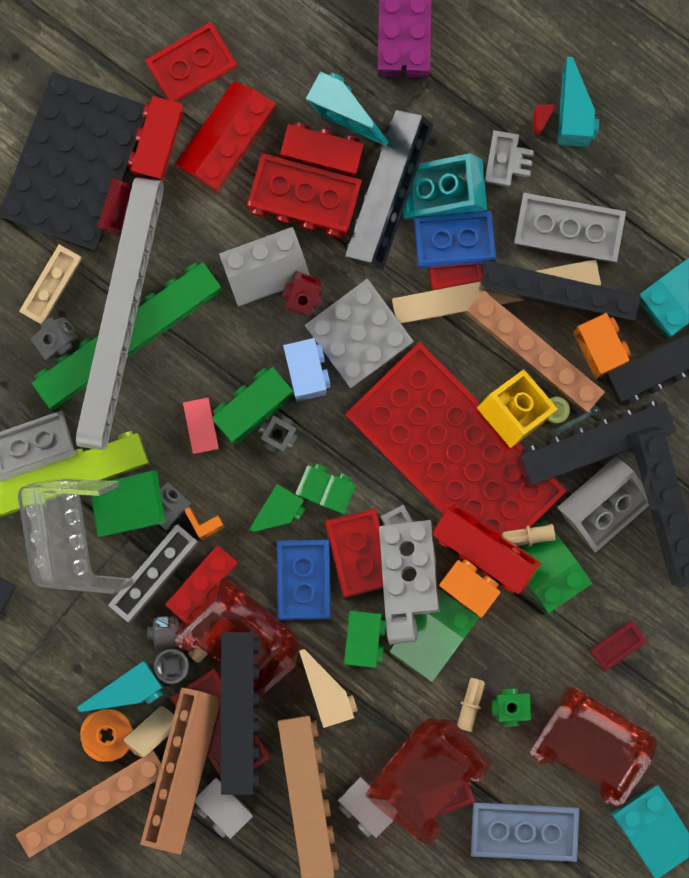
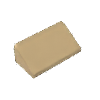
[124,706,174,757]

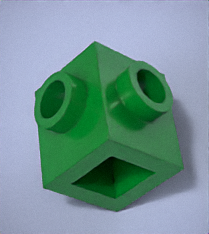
[492,689,531,727]

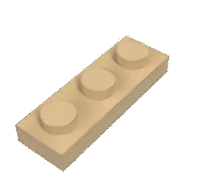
[19,244,82,324]

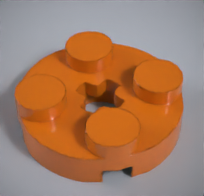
[80,709,134,762]

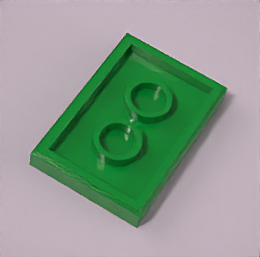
[89,471,165,537]

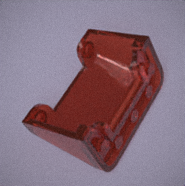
[174,578,299,698]
[529,687,657,808]
[366,718,492,844]

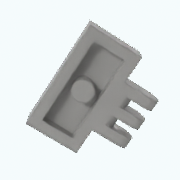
[485,130,535,187]

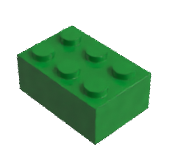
[212,367,294,447]

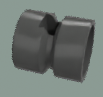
[154,649,191,684]

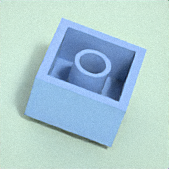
[283,338,330,402]

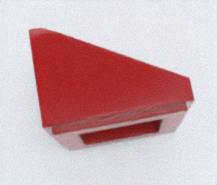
[533,105,556,136]

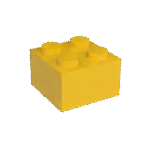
[477,369,558,448]

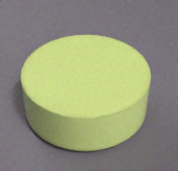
[548,397,570,424]

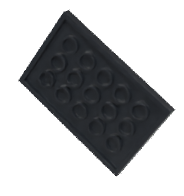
[0,72,146,252]

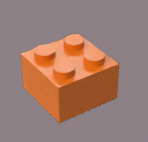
[573,313,631,380]
[438,559,501,618]

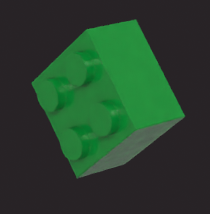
[344,611,386,668]

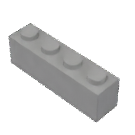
[108,524,199,623]

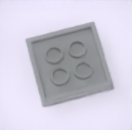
[305,279,414,388]

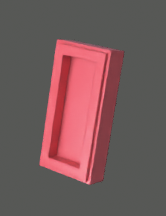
[183,398,219,454]

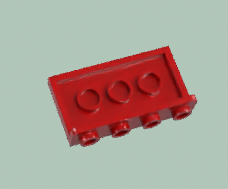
[246,153,362,238]

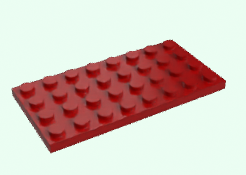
[345,342,567,536]

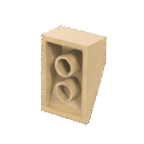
[299,649,358,728]

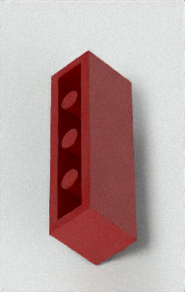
[432,504,542,594]

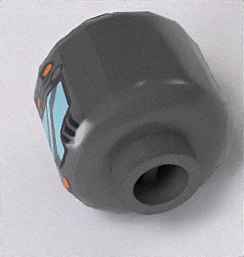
[147,616,186,651]

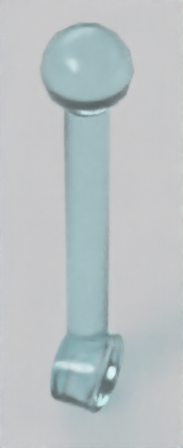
[550,406,600,436]

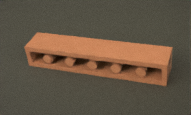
[465,291,605,413]
[140,687,221,855]
[16,750,162,858]

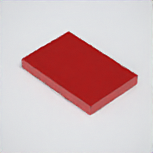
[144,22,238,102]
[325,509,383,598]

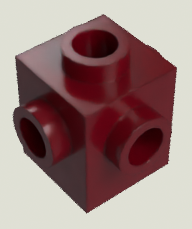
[282,271,322,315]

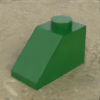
[250,484,306,533]

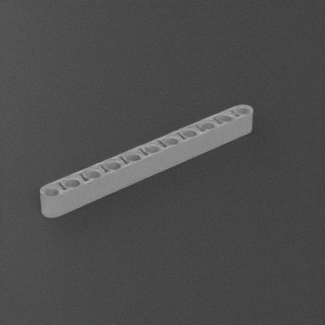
[76,177,164,450]

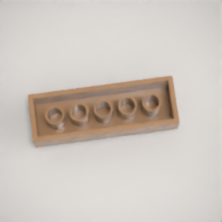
[278,715,339,878]

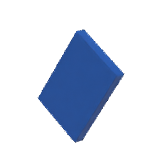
[414,211,496,269]
[277,540,331,620]

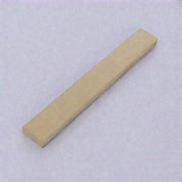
[392,260,601,324]

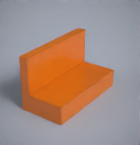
[184,507,225,540]

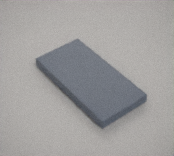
[471,802,579,862]

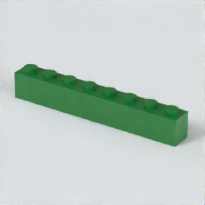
[32,262,222,411]

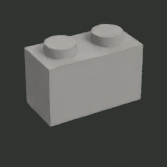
[194,777,254,839]
[338,777,398,838]

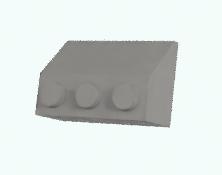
[219,227,310,307]
[557,456,649,553]

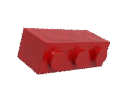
[128,96,184,181]
[280,123,364,178]
[165,545,239,623]

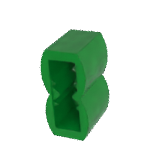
[295,463,356,515]

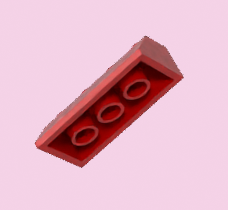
[175,81,276,194]

